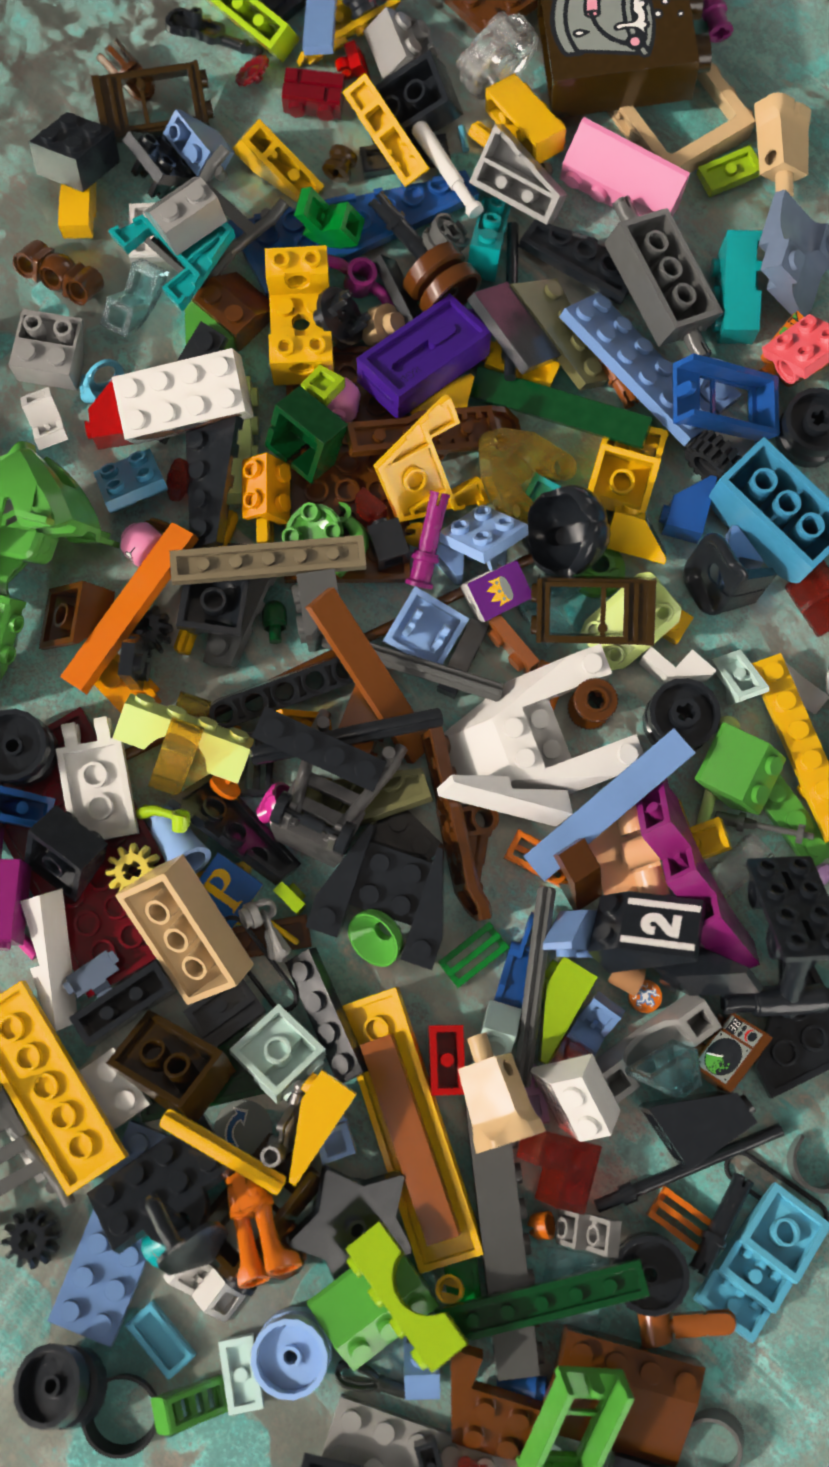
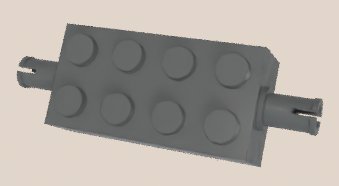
[604,195,723,357]

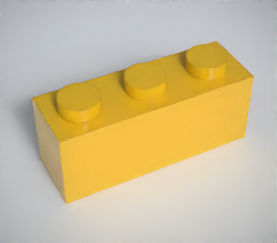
[485,73,567,163]

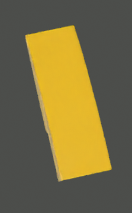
[58,181,97,239]

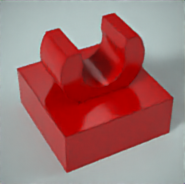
[335,40,371,81]

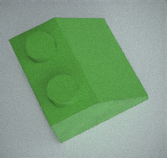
[695,722,787,815]

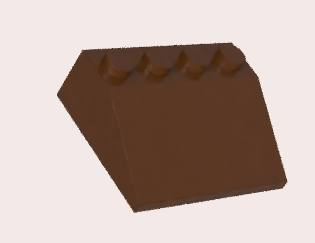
[550,1322,706,1467]

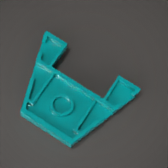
[108,214,236,311]

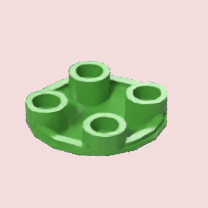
[282,502,344,541]

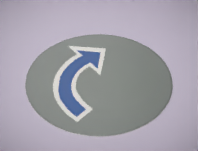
[214,1100,273,1155]

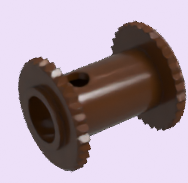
[567,678,618,730]

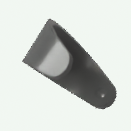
[787,1134,829,1194]
[691,1408,745,1467]

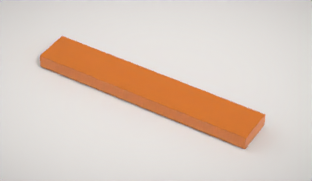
[60,522,199,695]

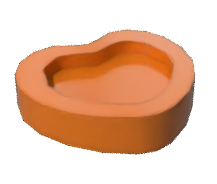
[209,775,241,800]

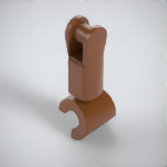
[637,1309,736,1348]

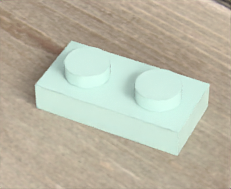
[218,1333,265,1415]

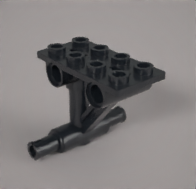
[720,856,829,1018]

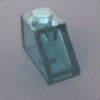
[625,1039,702,1100]

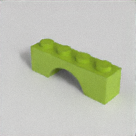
[346,1222,469,1373]

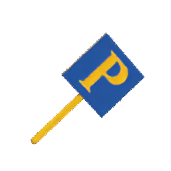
[200,852,299,945]

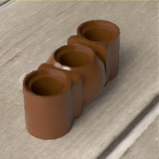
[12,240,104,305]

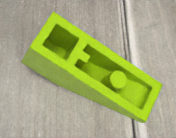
[538,957,598,1064]

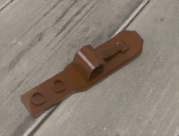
[345,405,523,461]
[421,727,499,922]

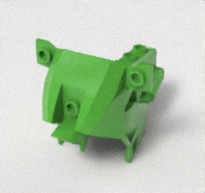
[0,441,120,681]

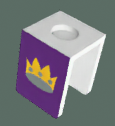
[460,561,531,622]

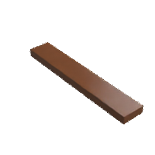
[305,587,426,764]
[360,1033,461,1246]

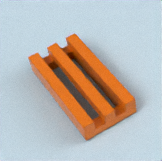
[503,829,566,888]
[646,1186,711,1251]

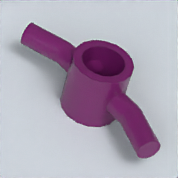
[327,254,394,306]

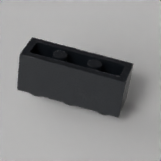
[69,960,178,1047]

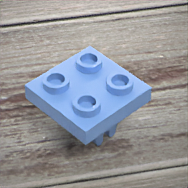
[439,504,529,571]
[382,586,469,665]

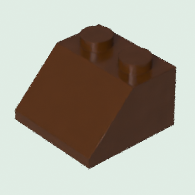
[192,272,270,352]

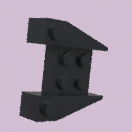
[306,821,444,970]

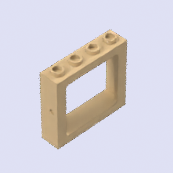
[606,63,756,173]

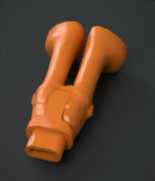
[224,1172,302,1289]

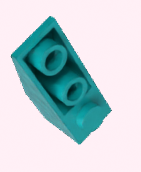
[468,197,511,282]

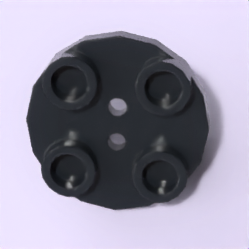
[313,286,372,350]

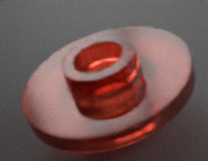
[166,458,190,502]

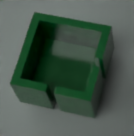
[264,386,348,484]

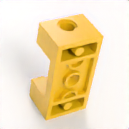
[265,245,334,386]

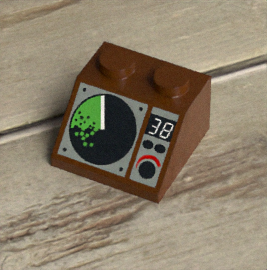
[686,1013,772,1093]

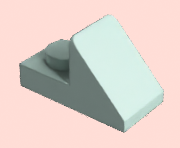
[711,649,769,706]

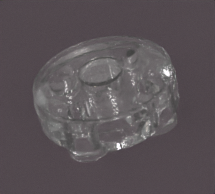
[456,11,539,100]

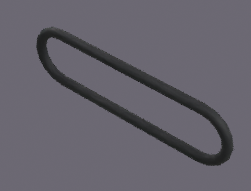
[224,915,299,1012]
[724,1152,829,1222]

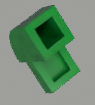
[294,187,365,248]

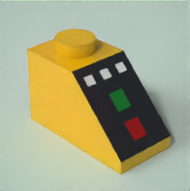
[607,503,666,565]

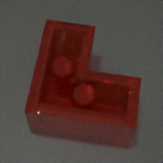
[516,1129,602,1215]

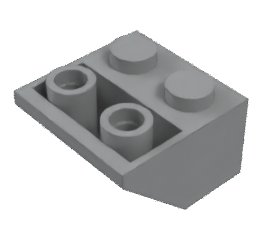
[364,7,440,80]
[8,309,84,391]

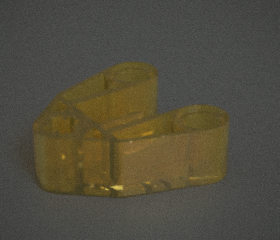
[478,428,577,524]
[148,691,212,796]

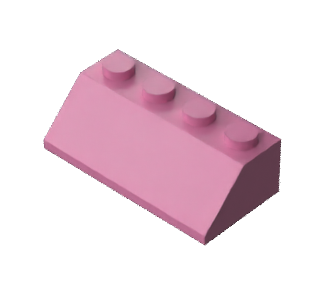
[560,117,690,217]

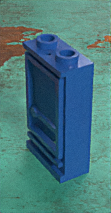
[673,353,780,443]

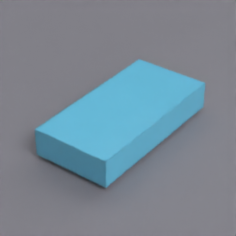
[125,1299,197,1381]

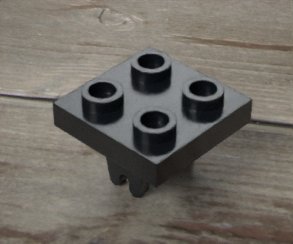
[123,131,199,199]

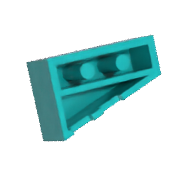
[710,230,763,344]

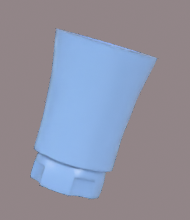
[147,806,211,873]

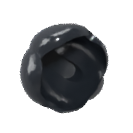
[522,485,611,576]

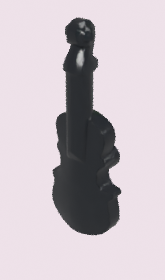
[165,7,264,57]

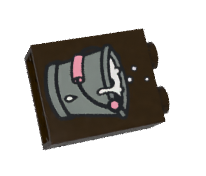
[537,0,712,118]

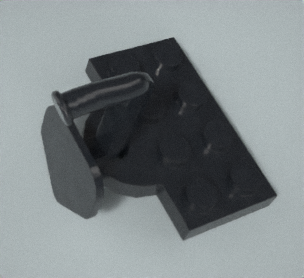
[87,1114,235,1275]

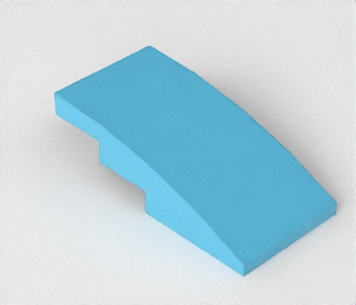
[693,1182,829,1343]

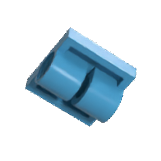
[93,449,168,514]

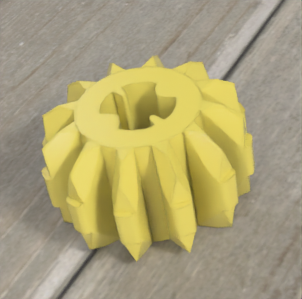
[105,843,160,891]

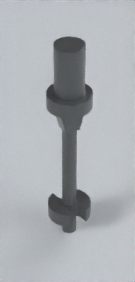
[715,811,814,844]

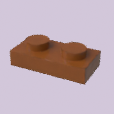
[488,614,540,674]

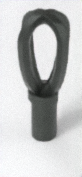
[335,1359,405,1399]

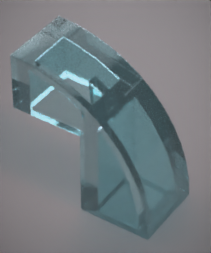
[100,258,169,338]

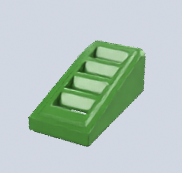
[151,1374,228,1436]

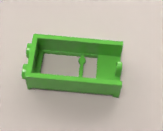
[516,1365,634,1467]

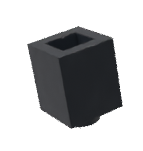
[367,517,410,571]

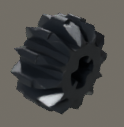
[127,605,174,658]
[1,1207,63,1270]

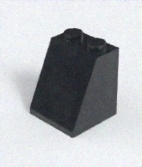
[639,1090,758,1170]

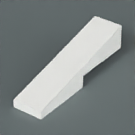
[437,775,573,827]
[20,888,77,1031]

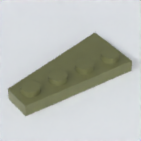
[510,278,608,390]
[291,768,433,834]

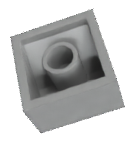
[143,177,227,256]

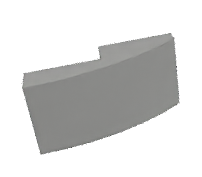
[555,1208,622,1258]

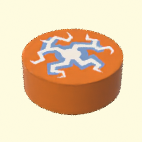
[628,980,662,1013]

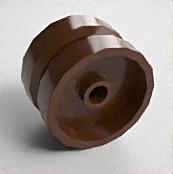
[403,242,482,312]

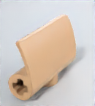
[588,805,670,895]

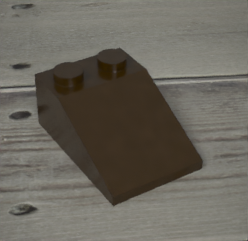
[106,1009,236,1123]

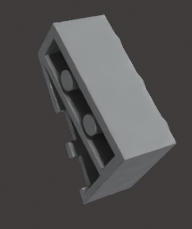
[469,124,568,225]

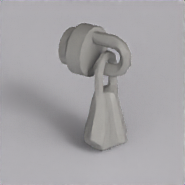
[238,898,291,962]

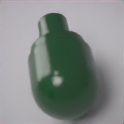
[262,600,287,644]

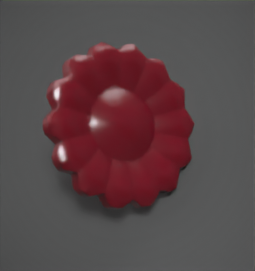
[235,55,270,87]

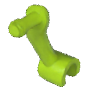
[136,804,191,833]

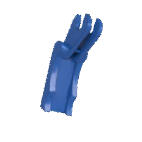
[494,912,534,1009]

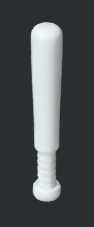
[412,121,484,218]

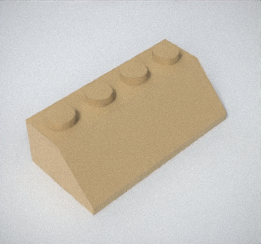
[115,854,254,1005]

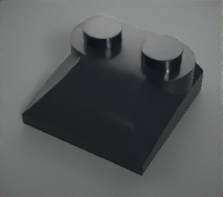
[176,579,250,636]

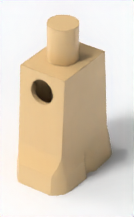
[754,92,811,197]
[458,1033,546,1154]

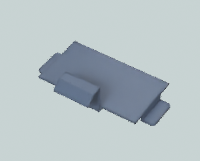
[63,950,119,998]

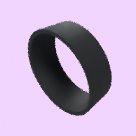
[82,1374,157,1459]

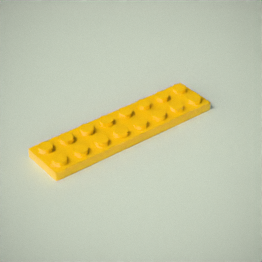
[342,986,484,1274]

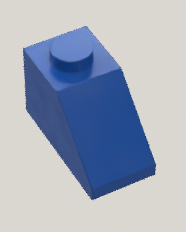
[658,475,717,544]
[0,785,55,828]

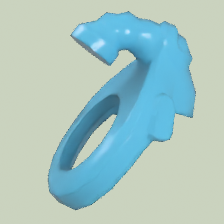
[79,359,124,404]

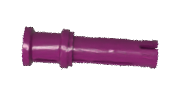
[702,0,733,43]
[405,490,450,590]

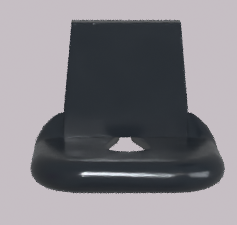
[683,533,777,615]

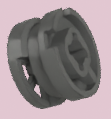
[422,213,470,252]

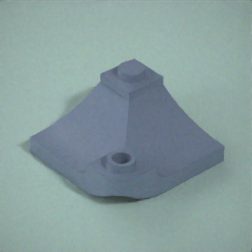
[759,190,829,317]

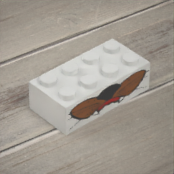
[112,348,254,445]

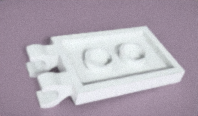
[56,716,139,840]

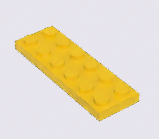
[0,980,129,1196]

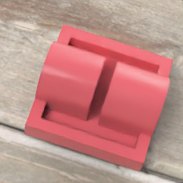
[762,314,829,384]

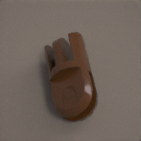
[96,38,155,101]

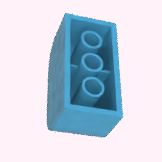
[709,437,829,583]

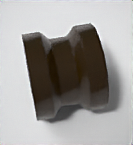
[322,144,358,183]

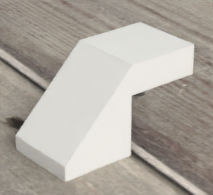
[20,387,68,450]
[638,646,716,684]
[163,1263,247,1323]

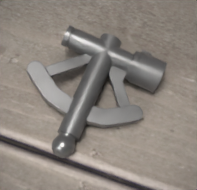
[260,1079,306,1168]

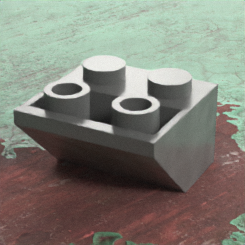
[292,568,338,652]

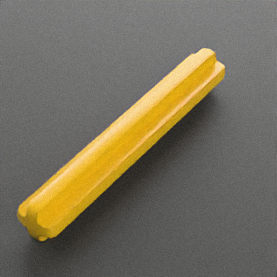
[159,1109,286,1195]

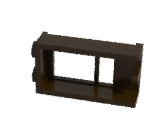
[91,60,214,143]
[531,575,657,646]
[208,1132,321,1282]

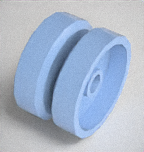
[251,1306,333,1400]

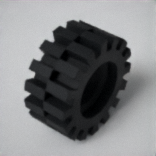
[684,430,742,485]

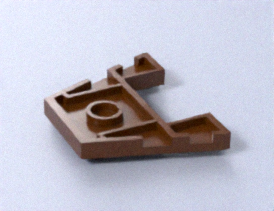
[451,1345,581,1460]

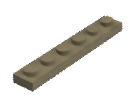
[169,535,366,586]

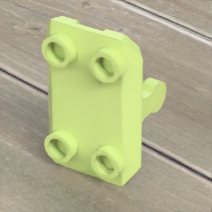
[580,572,682,670]

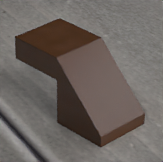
[553,838,602,910]

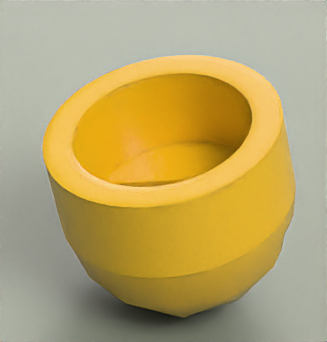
[405,522,424,548]
[435,1274,464,1305]

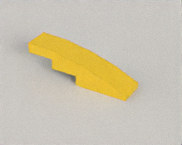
[342,73,430,188]

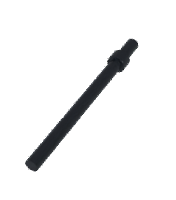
[501,221,519,381]
[594,1123,784,1213]

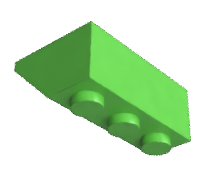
[307,1253,439,1371]

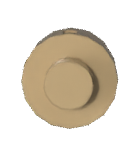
[362,303,405,346]

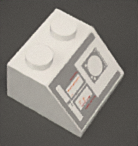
[531,1054,621,1142]

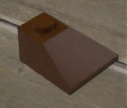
[38,581,115,650]

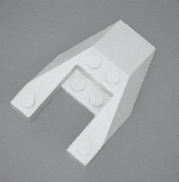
[444,644,644,805]

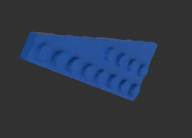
[227,170,479,299]

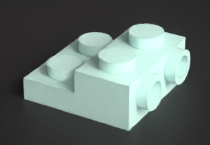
[229,1004,326,1104]

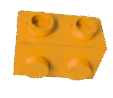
[242,452,291,526]

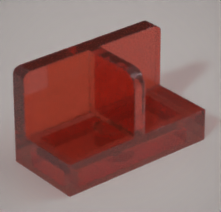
[785,560,829,637]

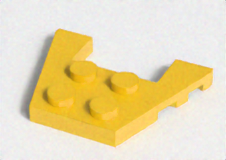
[373,394,490,522]

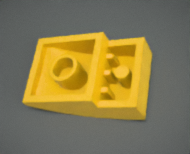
[588,426,669,513]

